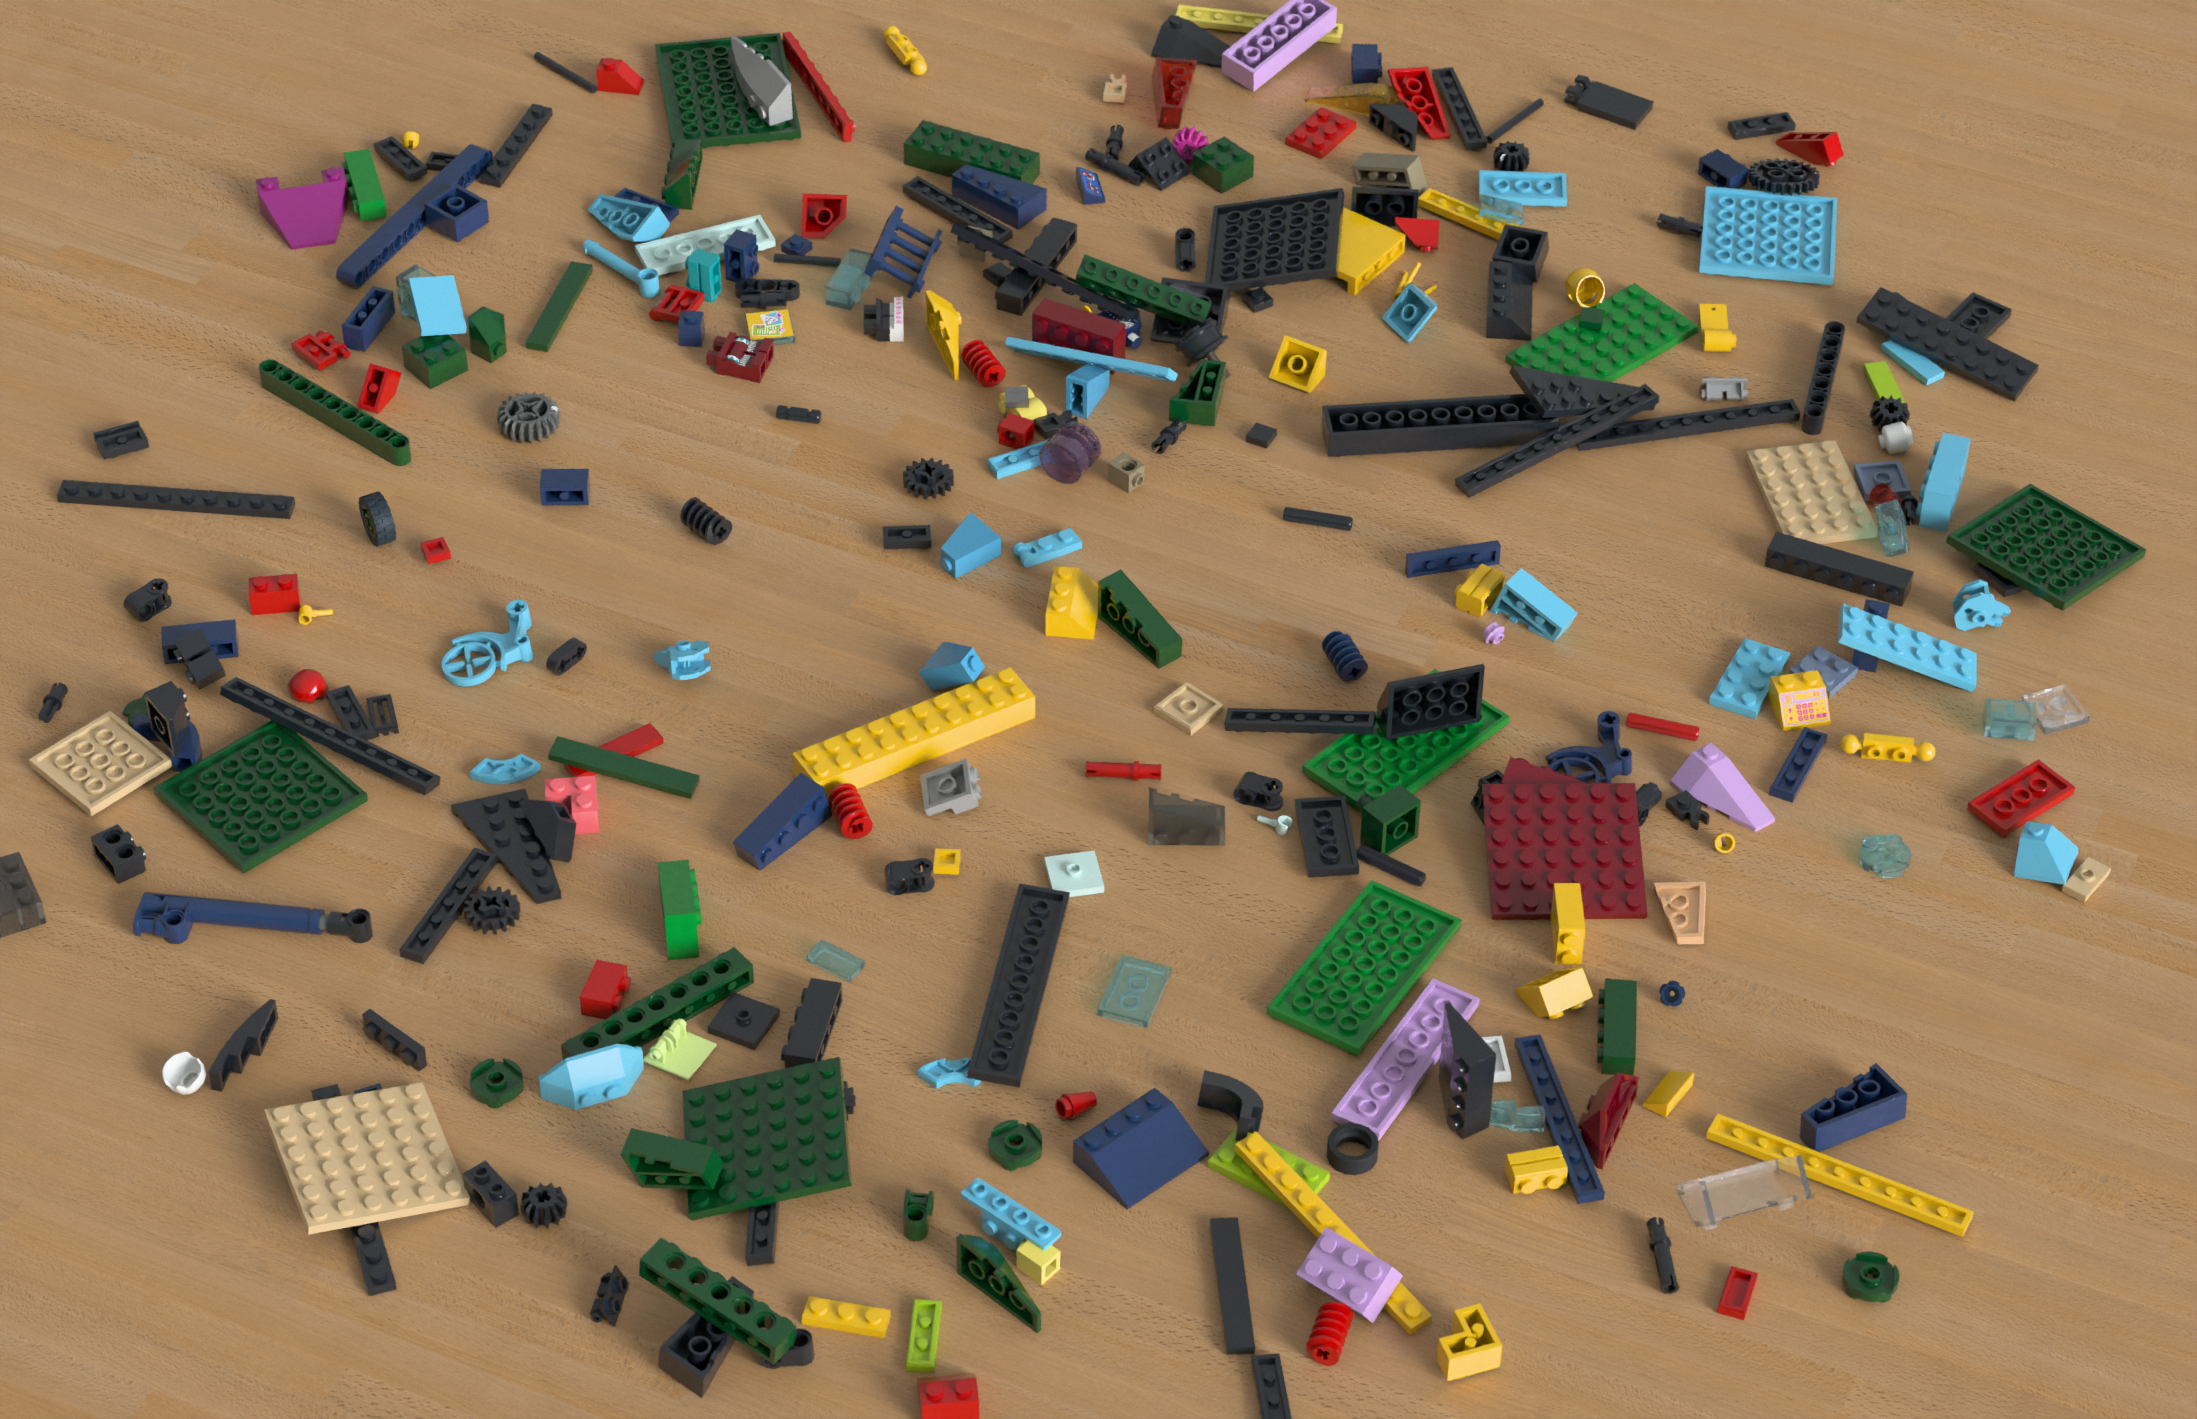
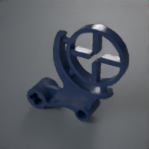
[1545,711,1632,783]

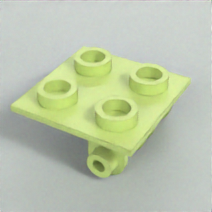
[643,1018,717,1080]

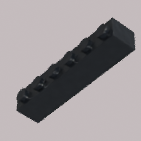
[995,217,1077,316]
[1765,532,1914,607]

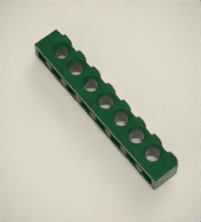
[561,947,754,1060]

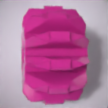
[1172,126,1209,163]

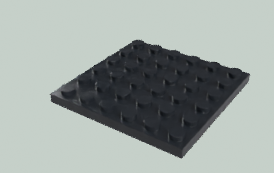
[1205,188,1344,291]

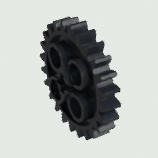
[1748,158,1820,196]

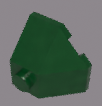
[467,306,507,363]

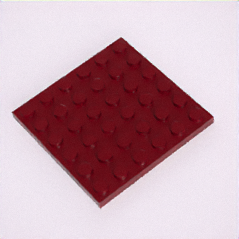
[1482,783,1648,920]

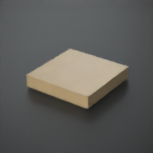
[1154,682,1224,736]

